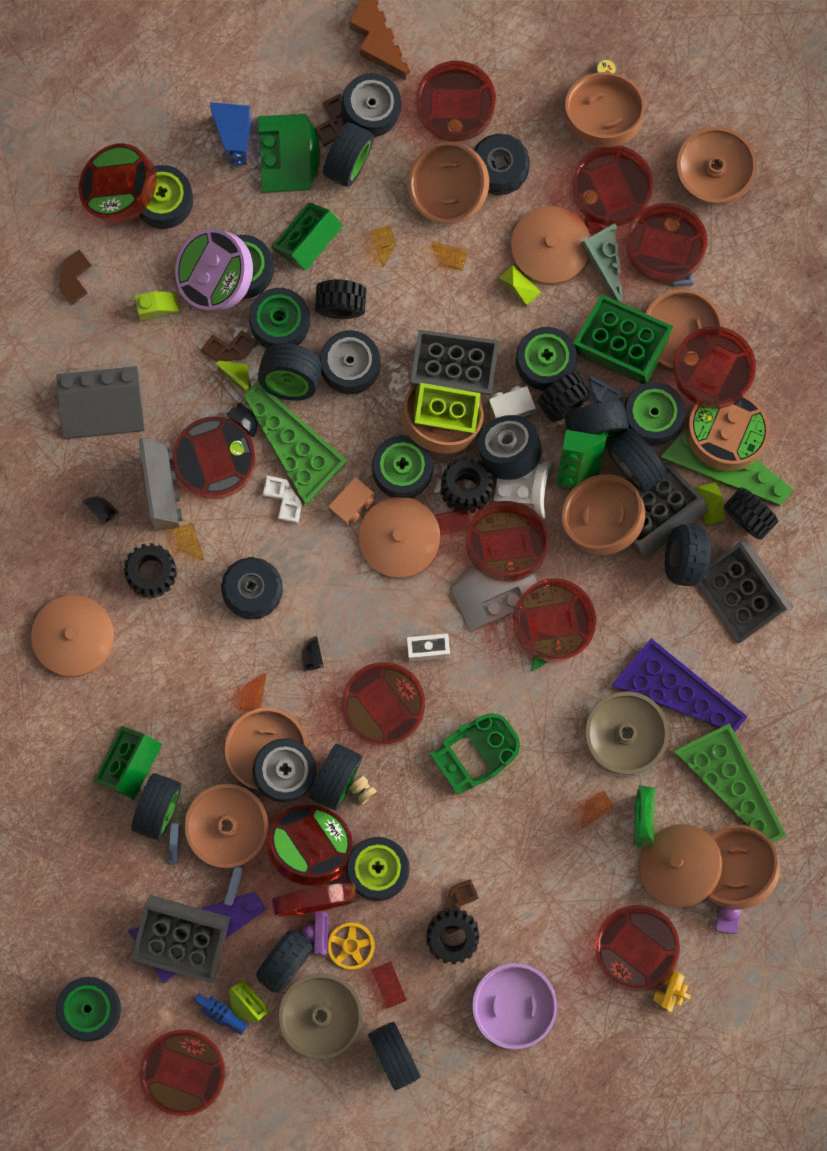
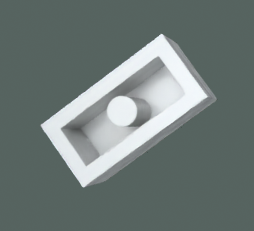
[489,386,536,419]
[407,633,450,662]

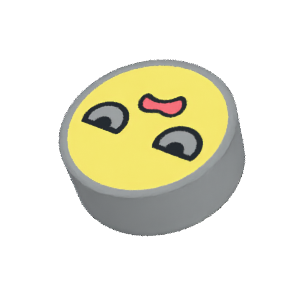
[596,59,617,74]

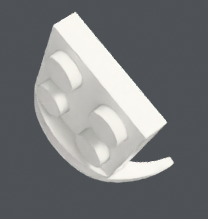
[494,461,554,520]

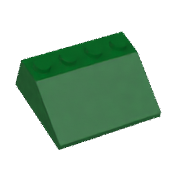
[573,294,673,385]

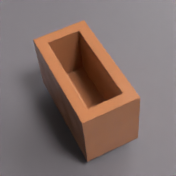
[328,477,374,526]

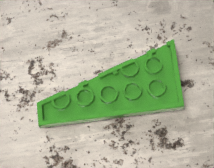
[674,723,786,842]

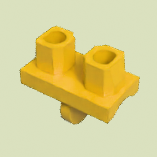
[653,971,691,1012]

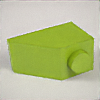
[135,291,180,321]

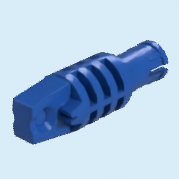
[194,994,248,1035]

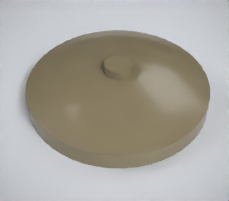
[585,692,669,775]
[279,973,364,1059]

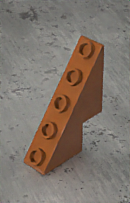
[349,0,410,80]

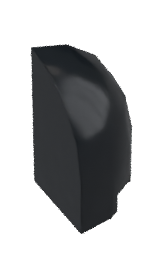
[227,403,258,438]
[83,496,119,525]
[301,636,324,672]

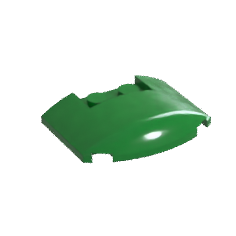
[258,113,320,193]

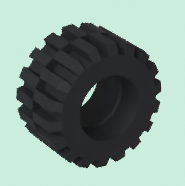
[314,279,367,319]
[537,372,592,422]
[440,457,493,514]
[724,487,778,540]
[124,543,177,598]
[426,908,479,965]

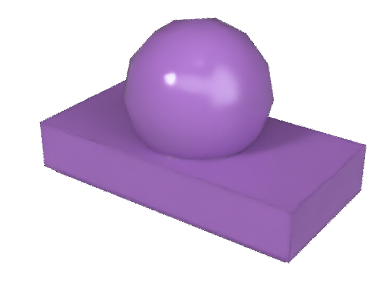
[716,906,740,934]
[301,911,329,955]

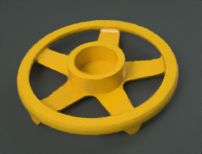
[328,922,375,970]

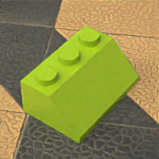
[414,383,481,434]

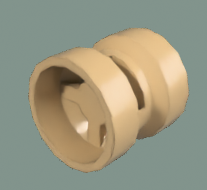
[348,776,377,805]

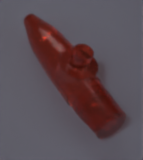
[583,217,604,234]

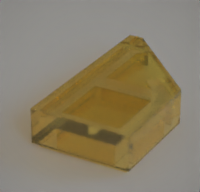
[371,225,396,267]
[431,241,468,271]
[174,523,204,560]

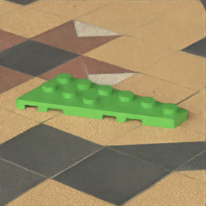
[244,381,347,506]
[660,428,793,507]

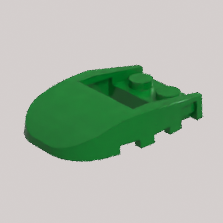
[430,713,520,795]
[634,785,656,847]

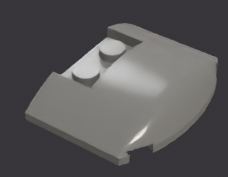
[450,554,539,632]

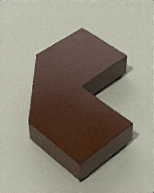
[315,94,346,146]
[59,249,92,305]
[201,330,258,363]
[442,879,479,934]

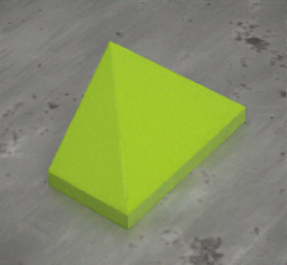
[499,265,541,306]
[216,361,250,394]
[695,482,725,526]
[229,979,270,1022]

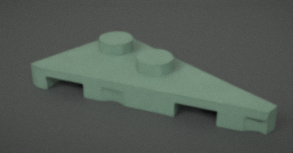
[582,223,623,302]

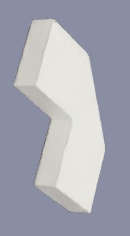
[262,476,302,524]

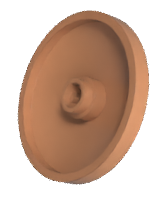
[676,127,757,205]
[511,206,590,285]
[359,497,441,579]
[31,595,114,677]
[185,784,269,868]
[639,824,722,907]

